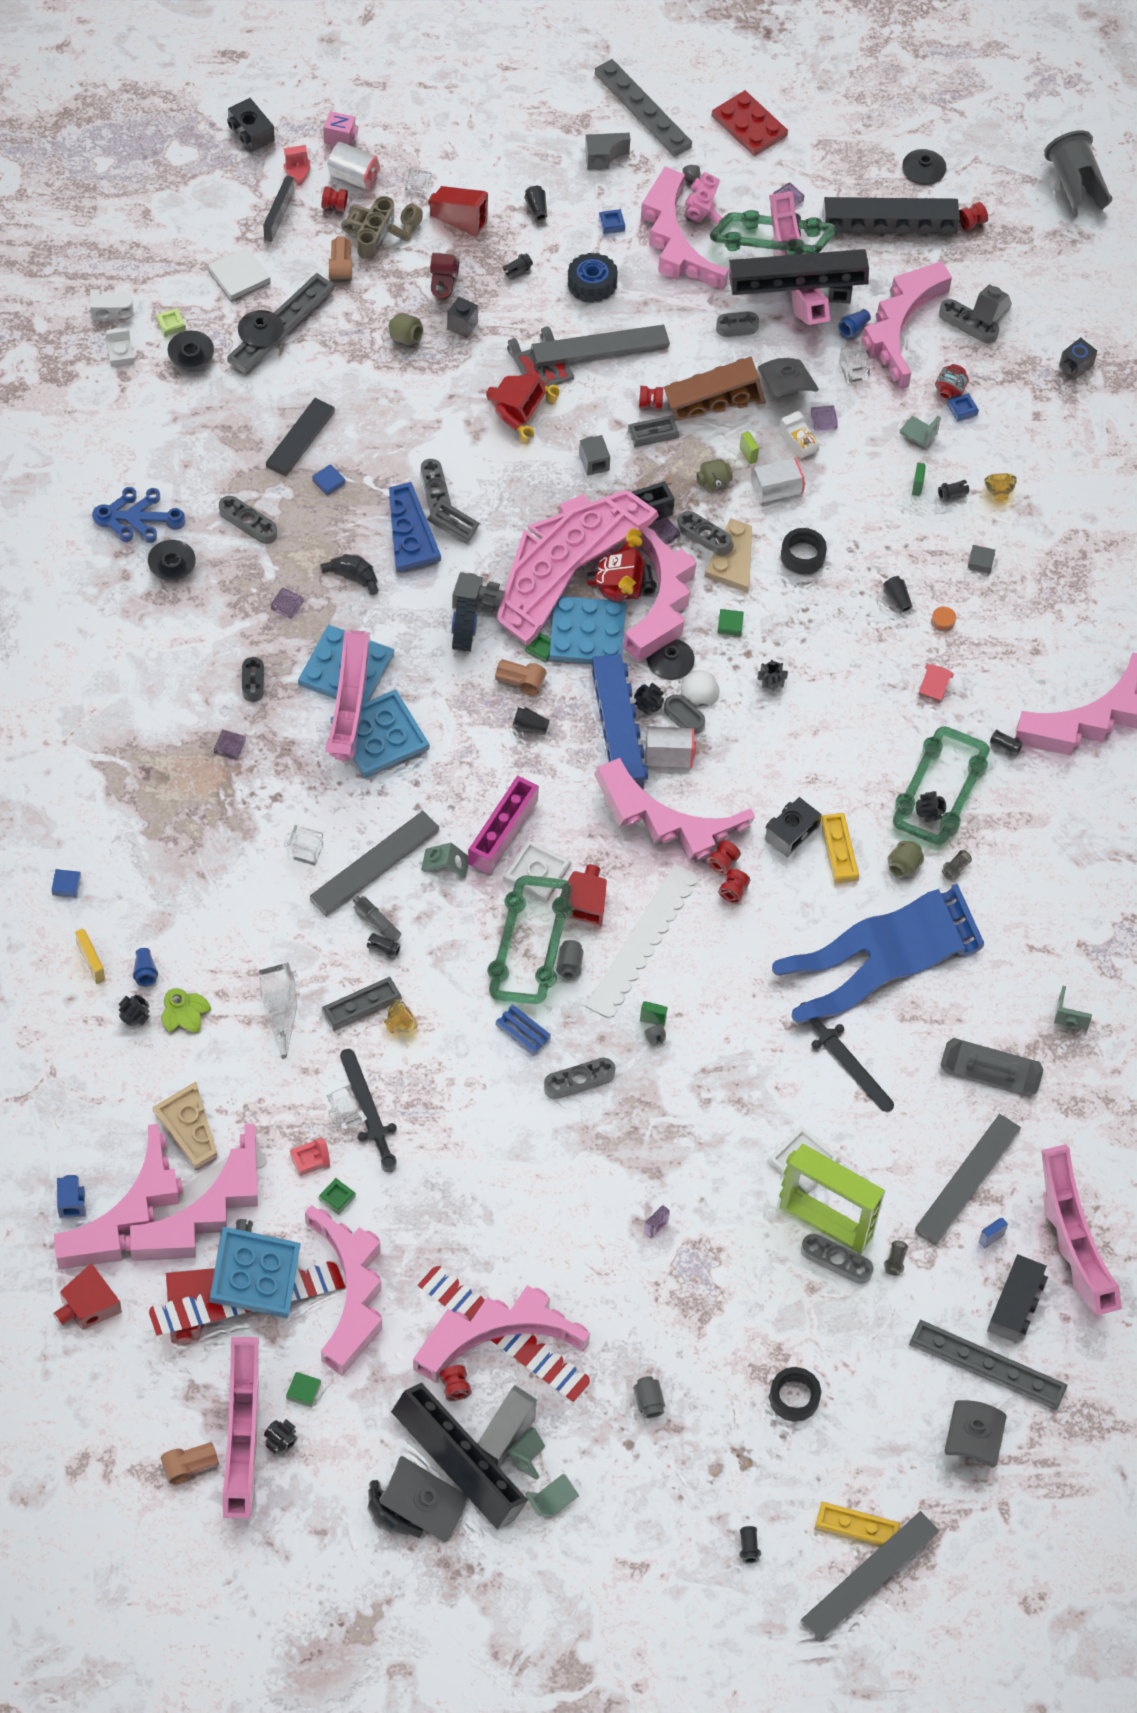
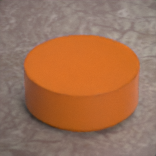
[931,606,956,631]

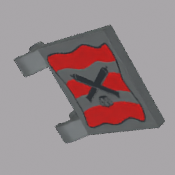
[507,326,574,387]

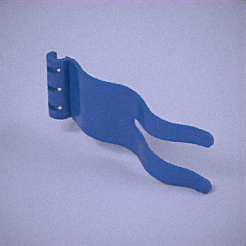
[772,883,984,1023]

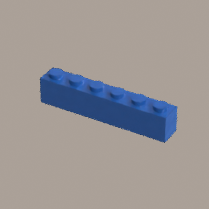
[591,654,648,789]

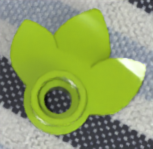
[161,988,211,1033]

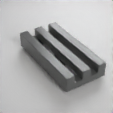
[628,415,679,447]
[427,499,480,545]

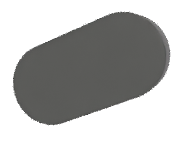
[664,695,705,735]

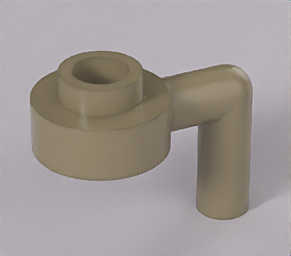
[387,203,423,241]

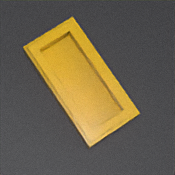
[75,928,105,984]

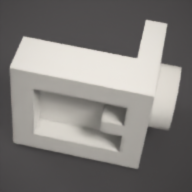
[106,328,134,366]

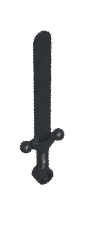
[799,1002,894,1111]
[340,1049,397,1172]

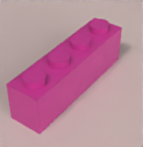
[468,775,539,875]

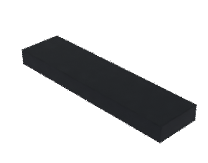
[266,398,335,476]

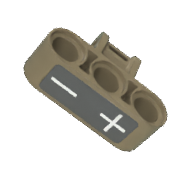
[341,196,394,259]

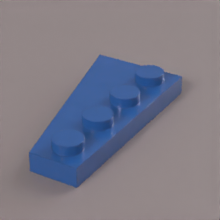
[389,482,441,573]

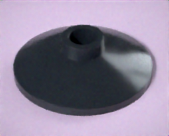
[902,149,946,185]
[238,310,284,348]
[167,330,214,369]
[148,540,196,581]
[646,639,695,680]

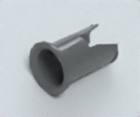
[1044,130,1112,216]

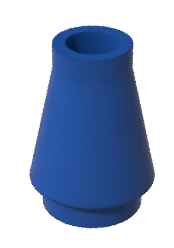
[838,309,871,338]
[133,948,158,987]

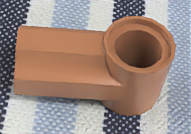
[329,236,352,280]
[495,659,547,696]
[160,1442,219,1485]

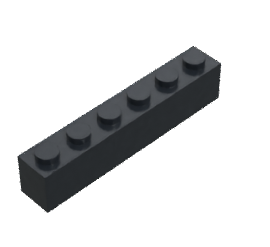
[822,197,960,234]
[729,249,869,295]
[391,1382,528,1530]

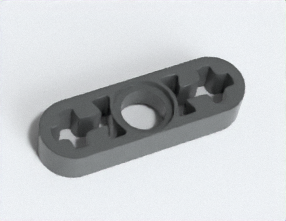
[939,299,999,344]
[420,459,451,519]
[219,496,277,544]
[677,511,734,556]
[544,1058,616,1099]
[801,1234,874,1284]

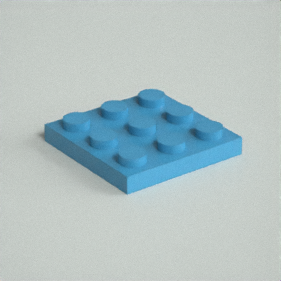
[549,596,626,664]
[298,624,394,703]
[330,689,430,778]
[209,1226,301,1318]

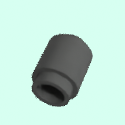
[556,940,584,979]
[633,1376,665,1419]

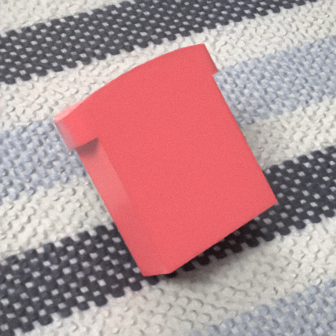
[283,145,311,184]
[919,664,954,701]
[290,1137,330,1176]

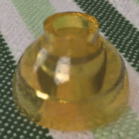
[984,473,1017,501]
[384,999,418,1033]

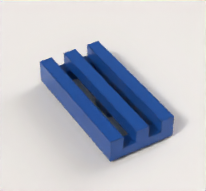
[495,1004,551,1055]

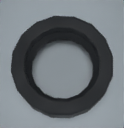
[781,528,827,574]
[769,1367,822,1422]

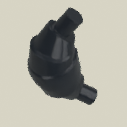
[320,554,379,595]
[368,1480,423,1538]

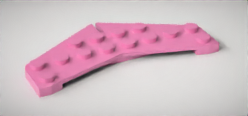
[497,491,659,646]

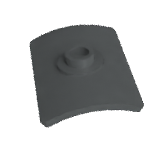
[757,358,819,399]
[944,1400,1007,1468]
[379,1456,467,1542]

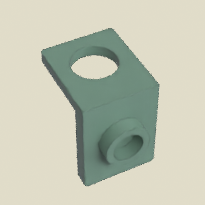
[899,416,941,448]
[421,842,468,878]
[1054,985,1092,1030]
[507,1427,545,1480]
[525,1474,579,1518]

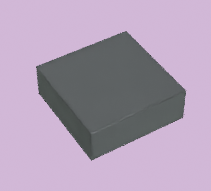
[967,545,996,573]

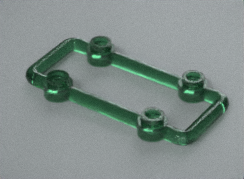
[710,210,836,255]
[893,726,990,845]
[487,875,574,1004]

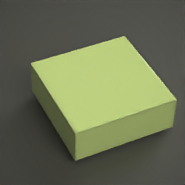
[156,308,186,337]

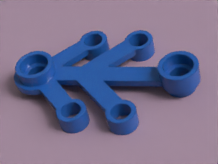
[92,487,185,543]

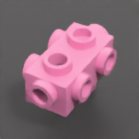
[685,172,722,224]

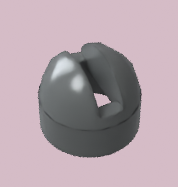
[682,165,701,184]
[644,1024,666,1046]

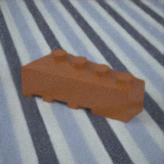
[664,356,766,421]

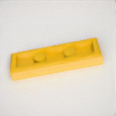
[820,813,859,883]
[814,1501,901,1547]

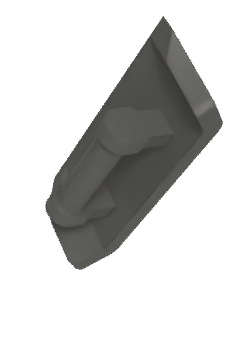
[941,1038,1044,1095]

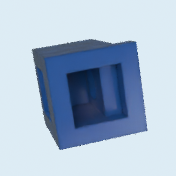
[57,1175,86,1218]

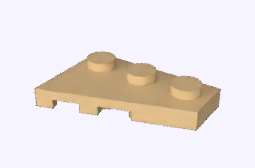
[704,518,752,593]
[152,1081,217,1170]

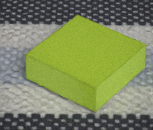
[740,431,759,465]

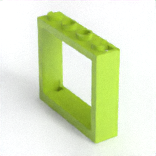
[779,1143,885,1255]

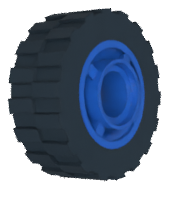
[568,253,618,302]
[451,596,478,652]

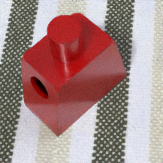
[556,864,607,926]
[53,1263,122,1329]

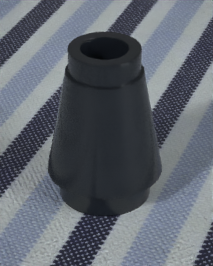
[524,185,548,221]
[883,576,913,613]
[512,707,550,734]

